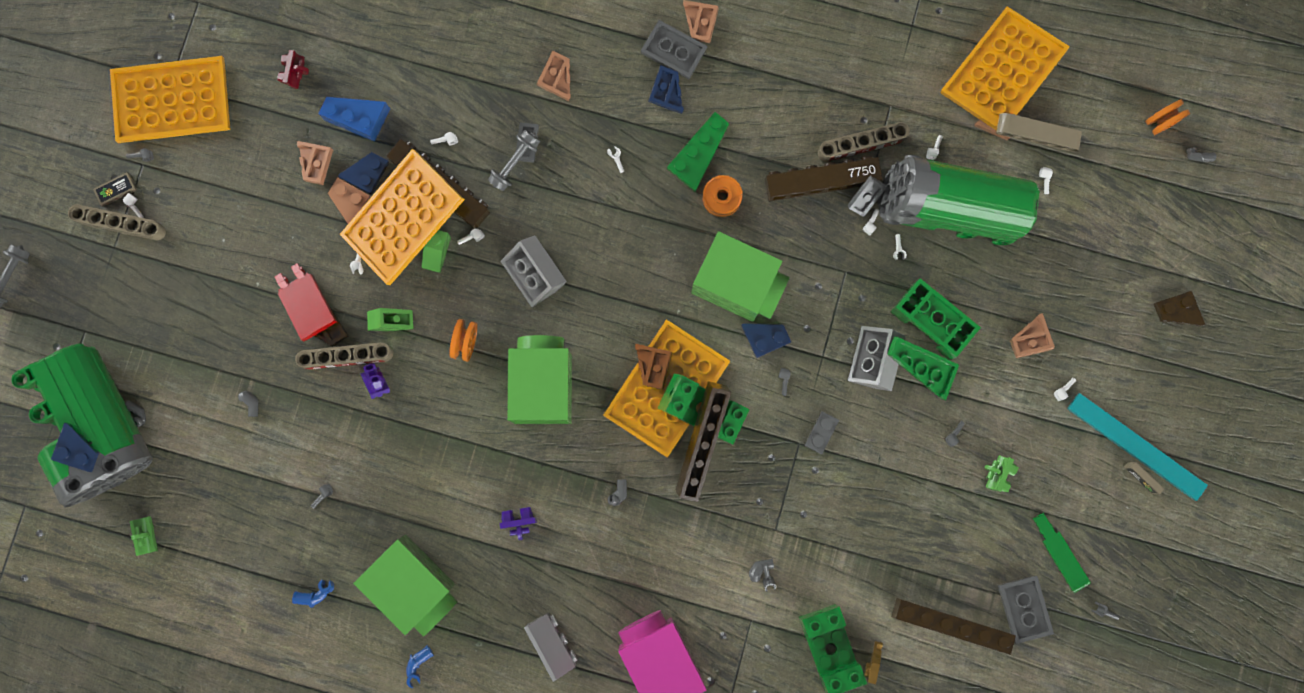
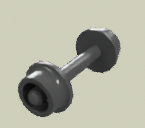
[488,129,540,191]
[0,244,30,309]

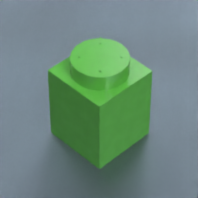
[691,231,790,322]
[507,335,572,424]
[353,535,458,637]

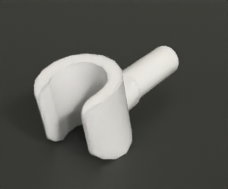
[430,132,458,145]
[926,135,943,160]
[607,146,624,173]
[1039,167,1053,194]
[123,193,144,218]
[863,209,879,236]
[457,229,485,245]
[893,234,907,260]
[350,253,364,275]
[1054,378,1076,401]

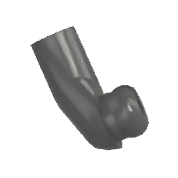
[1186,147,1216,162]
[238,391,259,417]
[125,400,146,427]
[607,479,627,506]
[749,559,774,582]

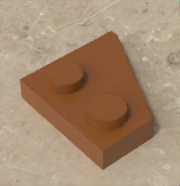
[635,344,672,390]

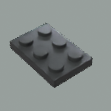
[641,20,708,80]
[997,575,1054,644]

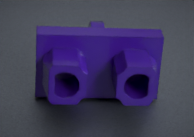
[360,363,390,399]
[499,507,537,540]

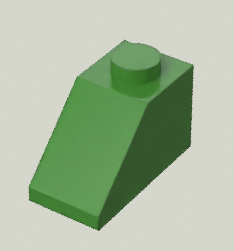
[422,230,451,273]
[367,308,413,331]

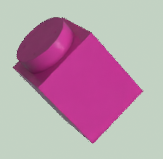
[618,610,707,693]

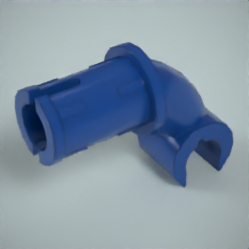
[292,580,334,608]
[406,645,434,688]

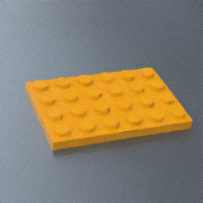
[940,6,1070,131]
[110,56,230,143]
[340,149,465,285]
[603,319,730,458]

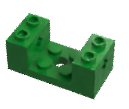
[890,278,981,360]
[658,373,750,445]
[799,604,867,693]

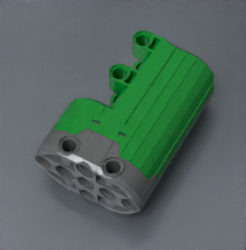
[877,155,1040,245]
[11,343,153,508]

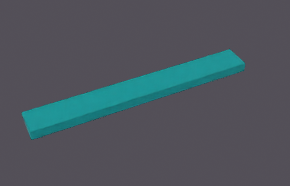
[1067,393,1208,501]

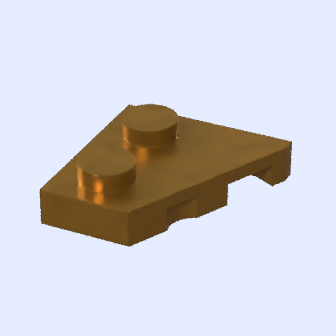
[864,641,883,684]

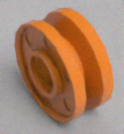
[1145,99,1191,136]
[703,175,743,217]
[450,319,478,362]

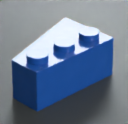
[318,97,390,142]

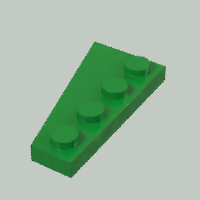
[667,112,729,192]
[887,336,959,400]

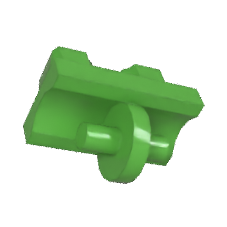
[984,456,1018,492]
[130,516,158,556]

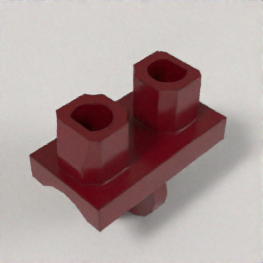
[277,50,309,89]

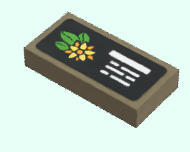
[93,172,137,207]
[1124,462,1164,494]

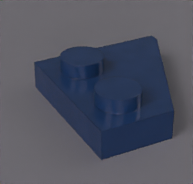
[648,65,684,114]
[338,152,389,195]
[741,324,791,359]
[51,423,99,472]

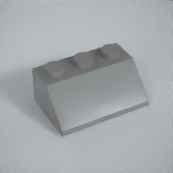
[501,235,567,307]
[848,326,906,391]
[524,612,578,682]

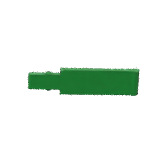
[1033,513,1091,593]

